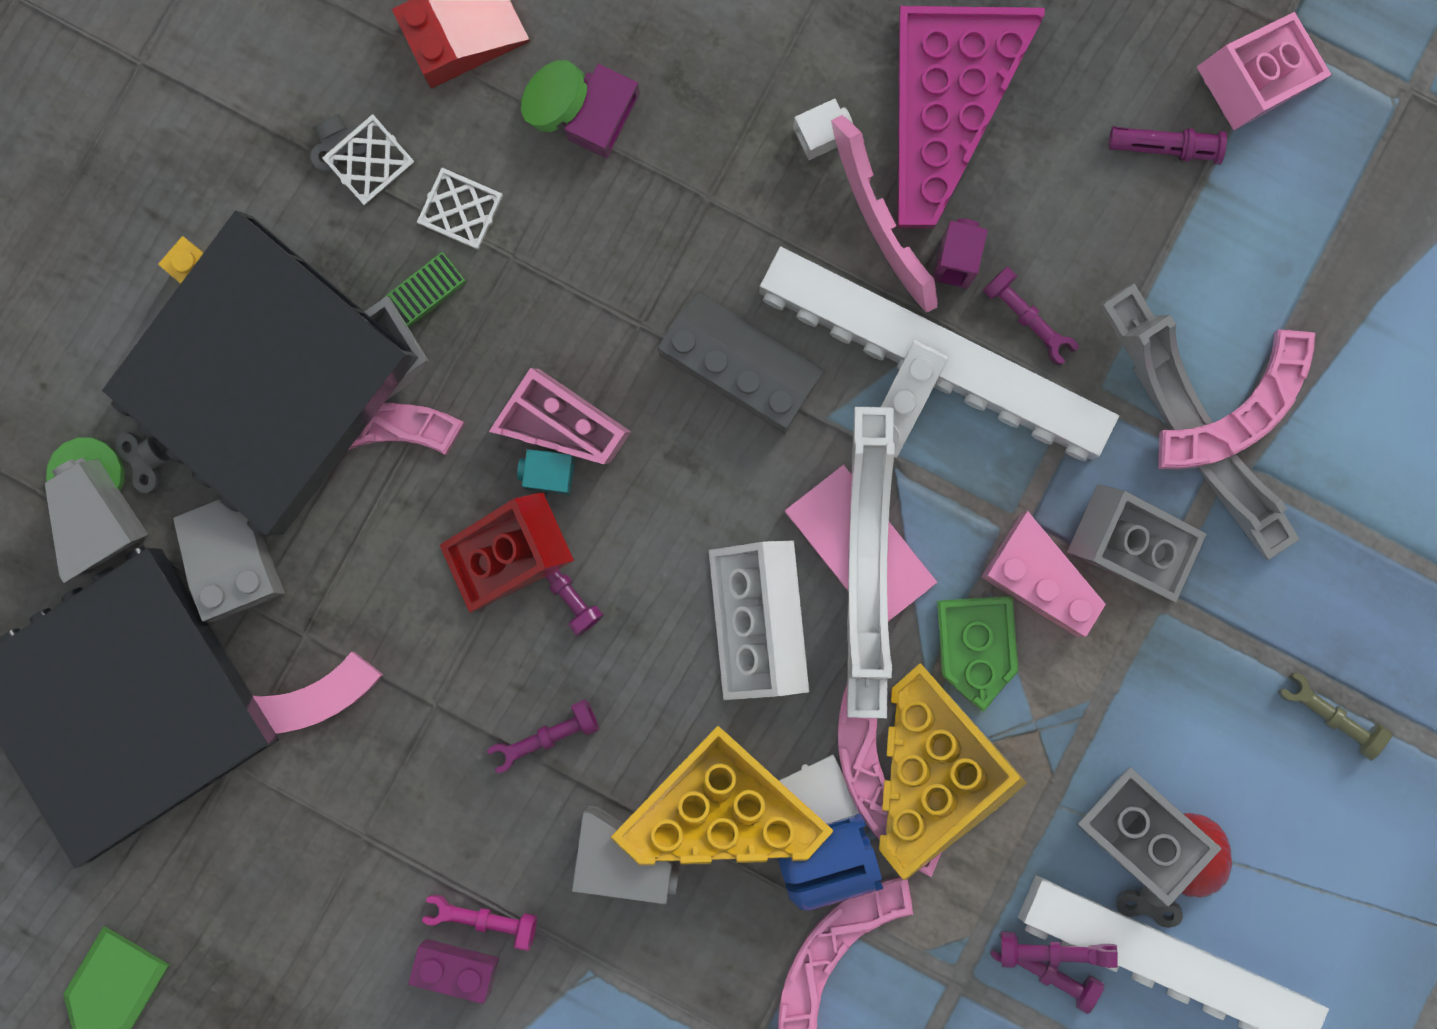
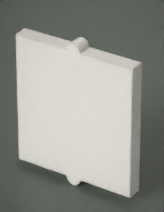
[779,754,860,823]

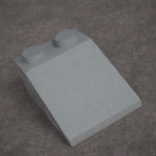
[1067,484,1207,602]
[173,500,285,622]
[1076,767,1222,907]

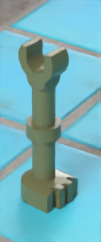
[1278,673,1393,761]

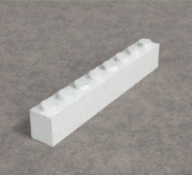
[1018,875,1329,1029]

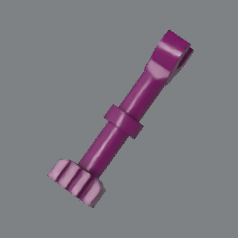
[982,266,1079,366]
[545,570,604,637]
[487,699,599,773]
[989,931,1105,1014]
[1001,932,1118,968]

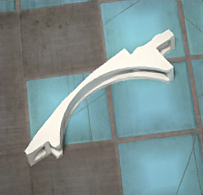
[847,407,895,718]

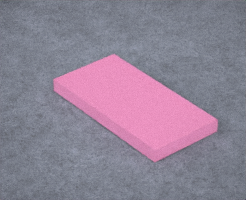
[784,464,938,621]

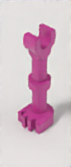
[422,894,537,951]

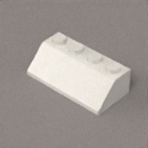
[709,540,809,700]

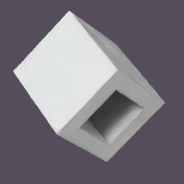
[793,99,853,160]

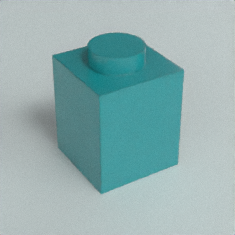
[517,449,575,495]

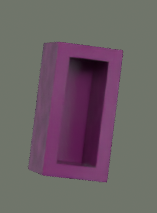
[563,64,640,159]
[932,218,988,289]
[408,939,500,1004]

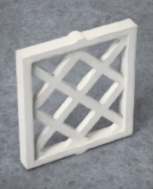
[322,114,414,206]
[417,168,503,250]

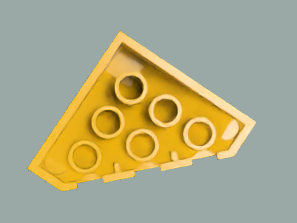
[879,663,1027,881]
[611,726,834,866]

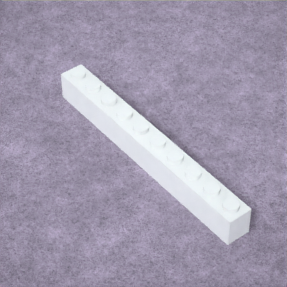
[759,246,1119,462]

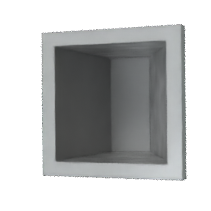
[44,457,149,583]
[572,805,680,904]

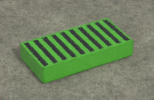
[384,252,467,328]

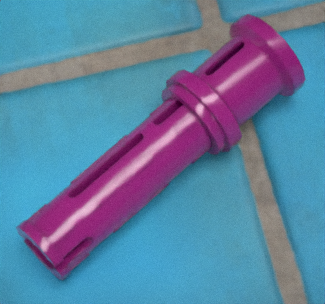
[1108,126,1227,165]

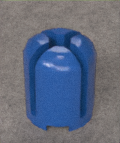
[778,813,884,911]

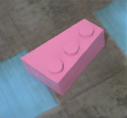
[489,368,631,464]
[981,511,1106,637]

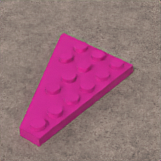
[897,6,1045,228]

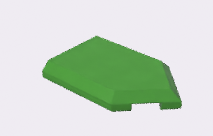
[937,596,1018,712]
[63,926,170,1029]

